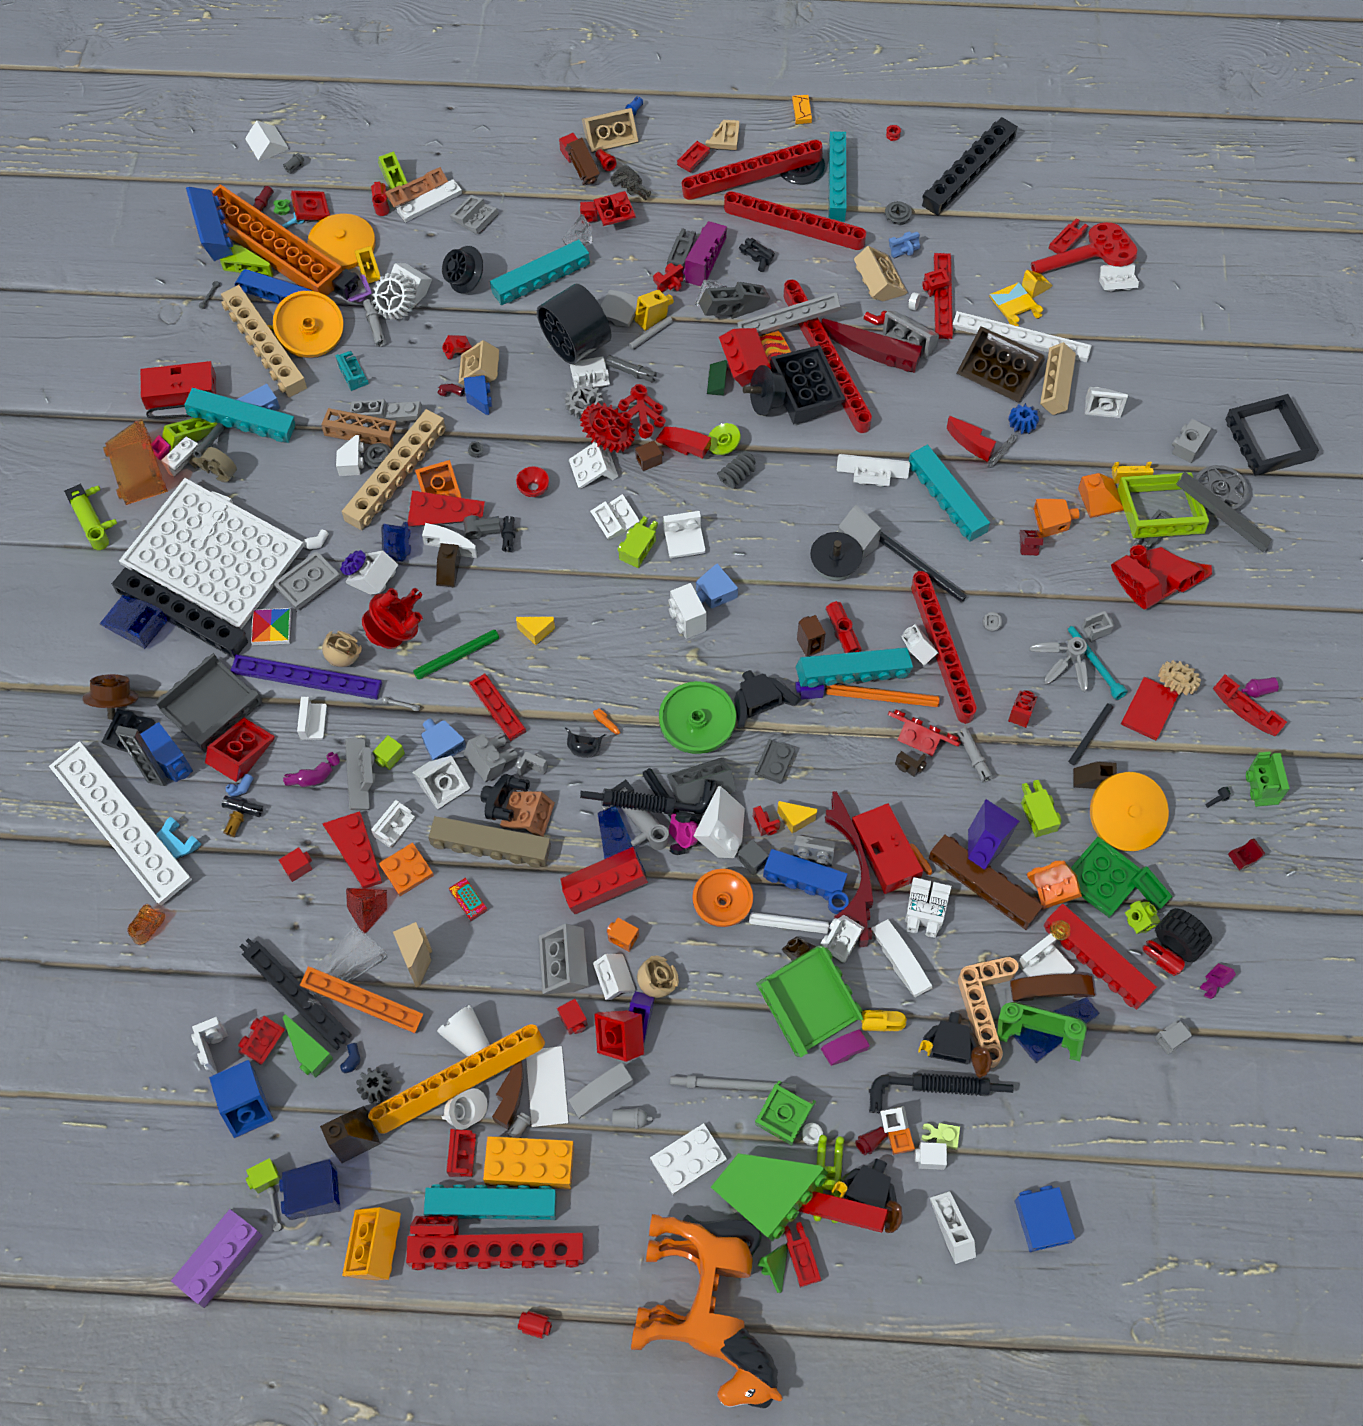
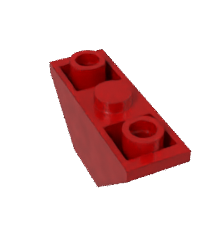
[1008,690,1038,728]

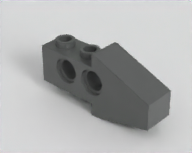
[698,282,770,319]

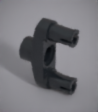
[480,774,530,822]

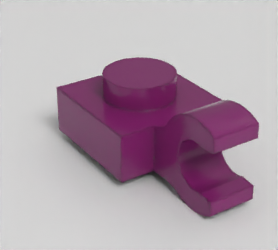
[1200,963,1236,999]

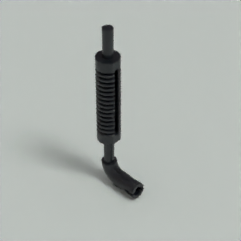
[580,779,717,815]
[869,1072,1014,1113]

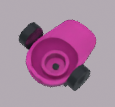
[669,812,701,855]

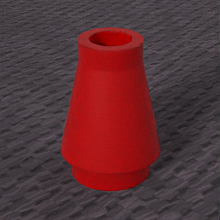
[595,149,617,171]

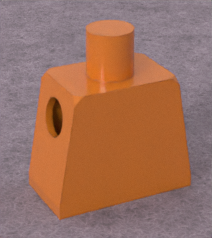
[1033,499,1079,538]

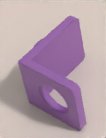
[348,274,372,302]

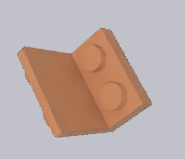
[500,792,555,837]

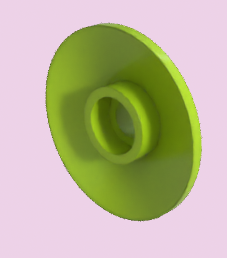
[708,423,741,455]

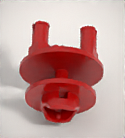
[362,588,423,649]

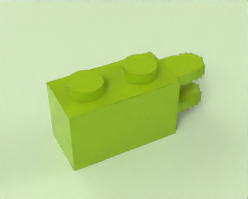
[617,516,658,568]
[1021,780,1061,838]

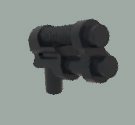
[739,238,775,272]

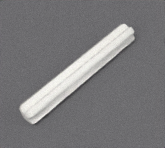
[749,912,829,934]

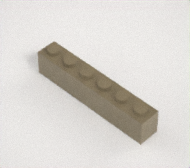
[428,816,551,868]

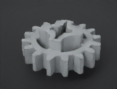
[565,383,603,418]

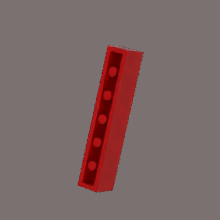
[1044,903,1157,1010]

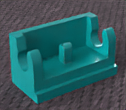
[335,351,369,391]

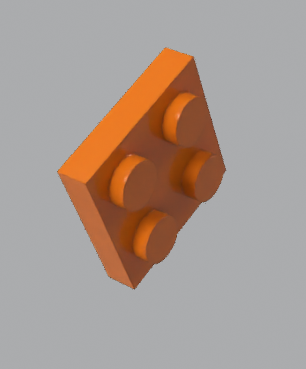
[379,842,434,896]

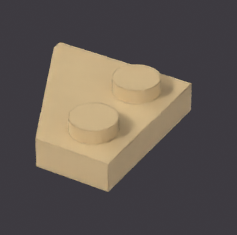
[706,120,740,150]

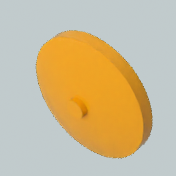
[307,213,376,270]
[273,291,343,358]
[1090,772,1169,851]

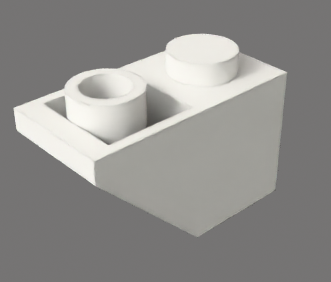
[336,435,364,476]
[901,624,938,665]

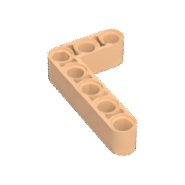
[958,957,1018,1068]

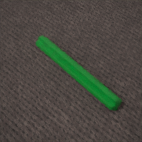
[413,629,499,679]

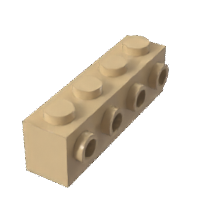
[1040,342,1076,415]

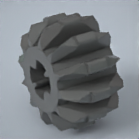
[356,1067,392,1104]

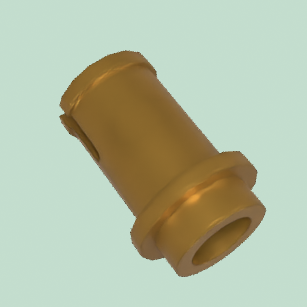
[223,811,244,837]

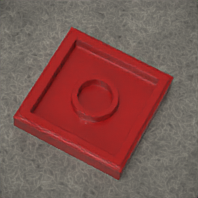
[291,190,330,220]

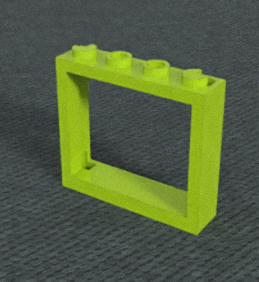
[1117,472,1209,538]

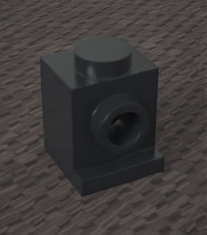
[332,269,360,300]

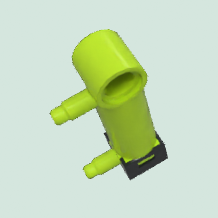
[64,483,117,550]

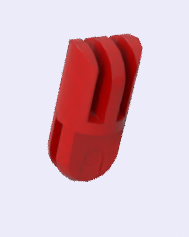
[1143,940,1185,976]

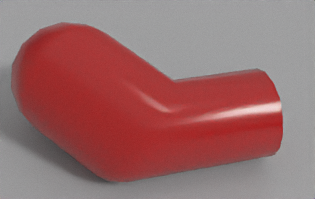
[863,311,887,325]

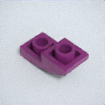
[821,1029,870,1066]

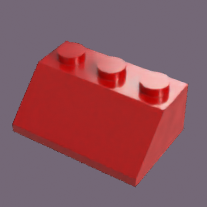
[719,328,772,387]

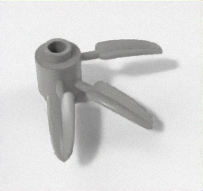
[1029,637,1088,692]

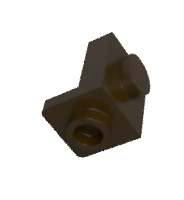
[895,751,927,777]

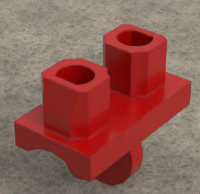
[653,263,684,293]

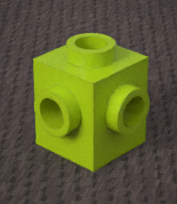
[1124,901,1160,934]

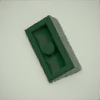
[707,360,727,396]

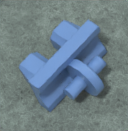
[889,231,920,258]

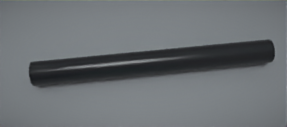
[1068,703,1113,765]

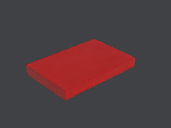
[1121,677,1179,741]

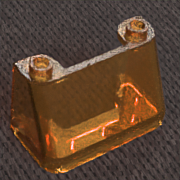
[103,419,168,505]

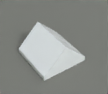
[245,121,289,162]

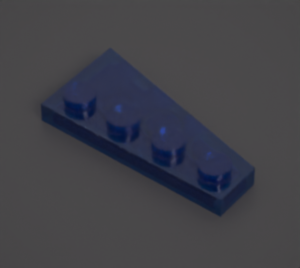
[598,806,646,876]
[1012,997,1100,1063]

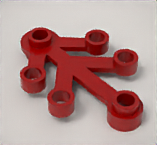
[618,384,666,439]

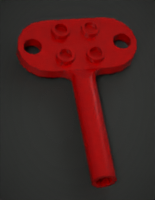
[1031,222,1137,274]

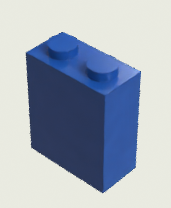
[1015,1185,1075,1252]

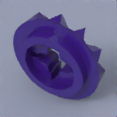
[340,550,366,575]

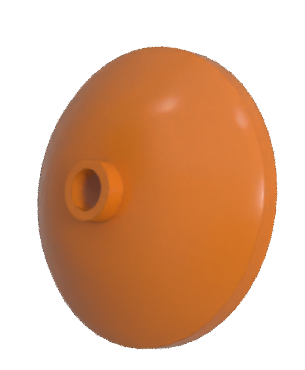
[693,869,753,927]

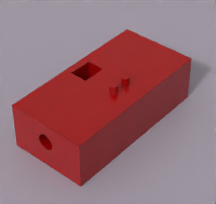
[140,361,216,410]
[852,803,923,894]

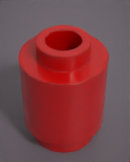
[518,1311,552,1339]

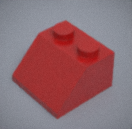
[594,1010,644,1062]

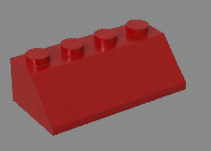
[560,847,648,914]

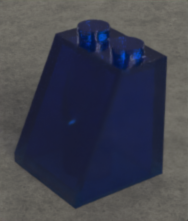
[279,1159,341,1220]

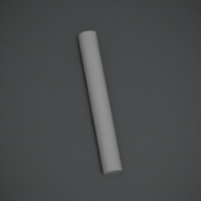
[629,316,673,350]

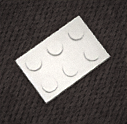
[650,1123,727,1195]

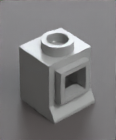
[1082,611,1114,642]
[1155,1021,1192,1054]

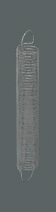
[987,433,1019,468]

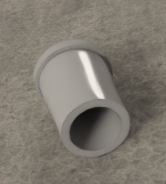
[612,1108,652,1129]

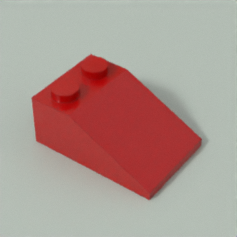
[205,718,275,782]

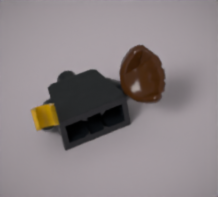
[918,1012,992,1078]
[831,1158,903,1233]

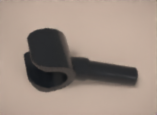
[1205,787,1231,808]

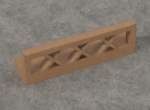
[321,408,397,449]

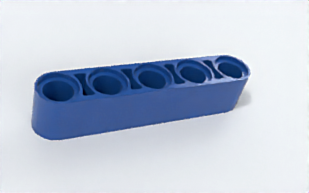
[234,269,312,303]

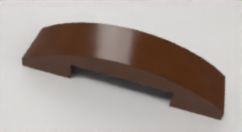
[1010,974,1095,1002]

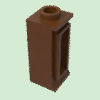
[565,138,600,185]

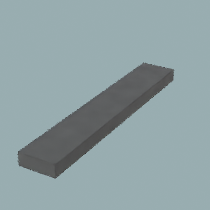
[1176,472,1272,552]
[116,726,168,786]

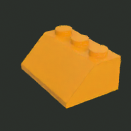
[342,1207,401,1281]

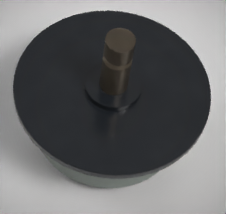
[810,532,862,581]

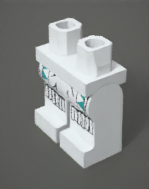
[905,877,951,938]

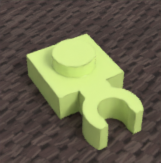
[921,1123,960,1150]

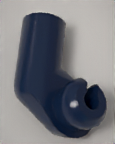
[340,1043,361,1074]

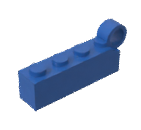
[763,849,849,914]

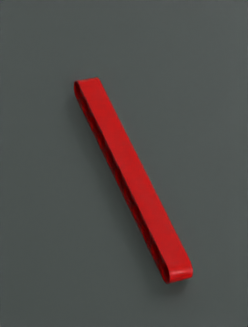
[783,279,872,433]

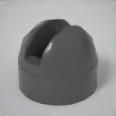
[468,441,483,457]

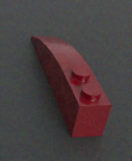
[821,318,922,373]

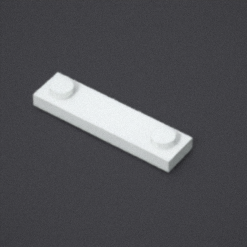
[396,179,462,223]

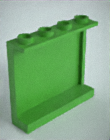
[756,946,863,1057]

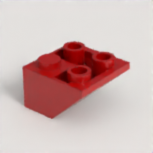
[594,191,636,226]

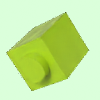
[372,735,405,770]
[245,1158,282,1194]

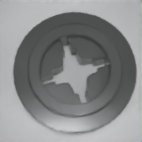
[885,201,912,225]
[364,443,392,469]

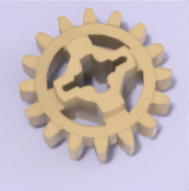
[1158,660,1201,695]

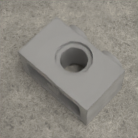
[1172,419,1211,463]

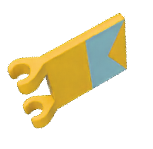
[989,282,1043,326]

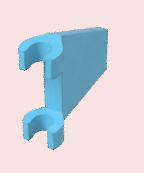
[156,817,201,859]

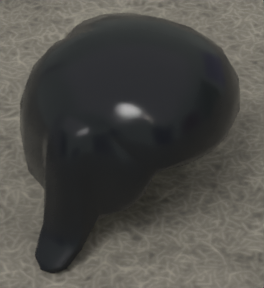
[565,727,607,758]

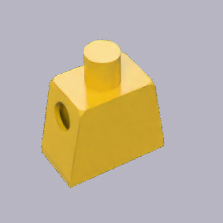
[634,290,674,331]

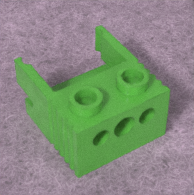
[1246,752,1290,807]
[755,1081,816,1146]

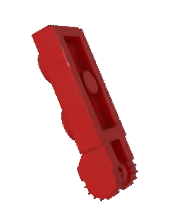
[1049,219,1089,254]
[784,1222,821,1288]

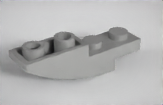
[349,399,422,425]

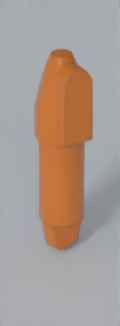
[593,708,620,735]
[910,843,932,875]

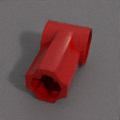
[371,181,390,216]

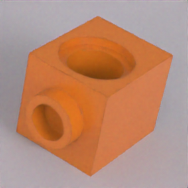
[607,918,639,952]

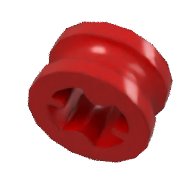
[886,125,901,141]

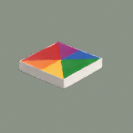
[251,608,292,646]

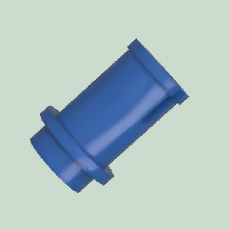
[625,96,644,116]

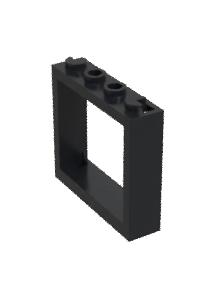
[1225,394,1319,476]

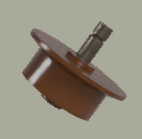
[82,674,138,720]

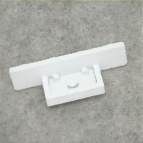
[837,454,910,486]

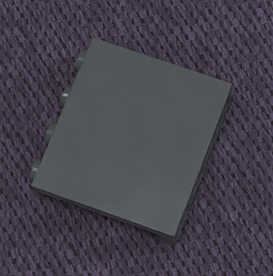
[155,653,263,753]

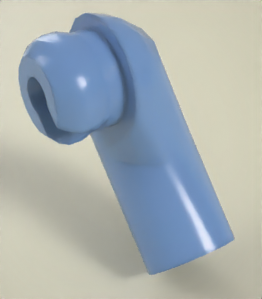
[226,774,254,797]

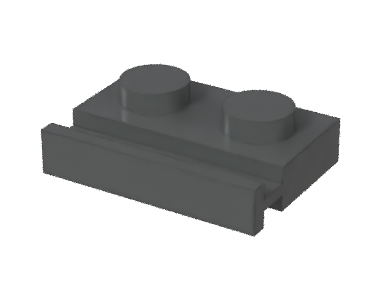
[755,739,795,784]

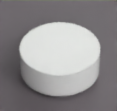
[909,292,920,311]
[801,1123,823,1146]

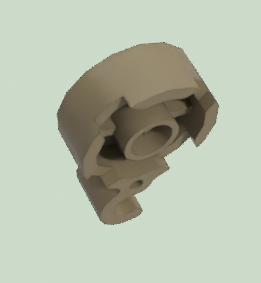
[189,447,237,482]

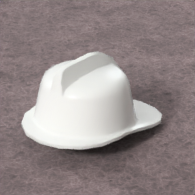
[441,1088,488,1130]

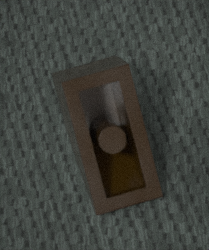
[436,543,461,588]

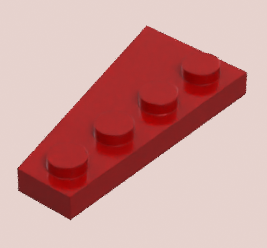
[407,490,485,527]
[322,811,382,889]

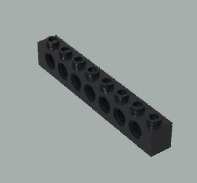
[922,117,1018,216]
[111,567,248,659]

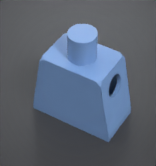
[696,564,738,608]
[421,719,466,761]

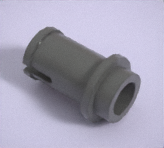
[283,153,304,173]

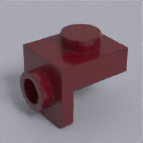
[1228,838,1265,870]

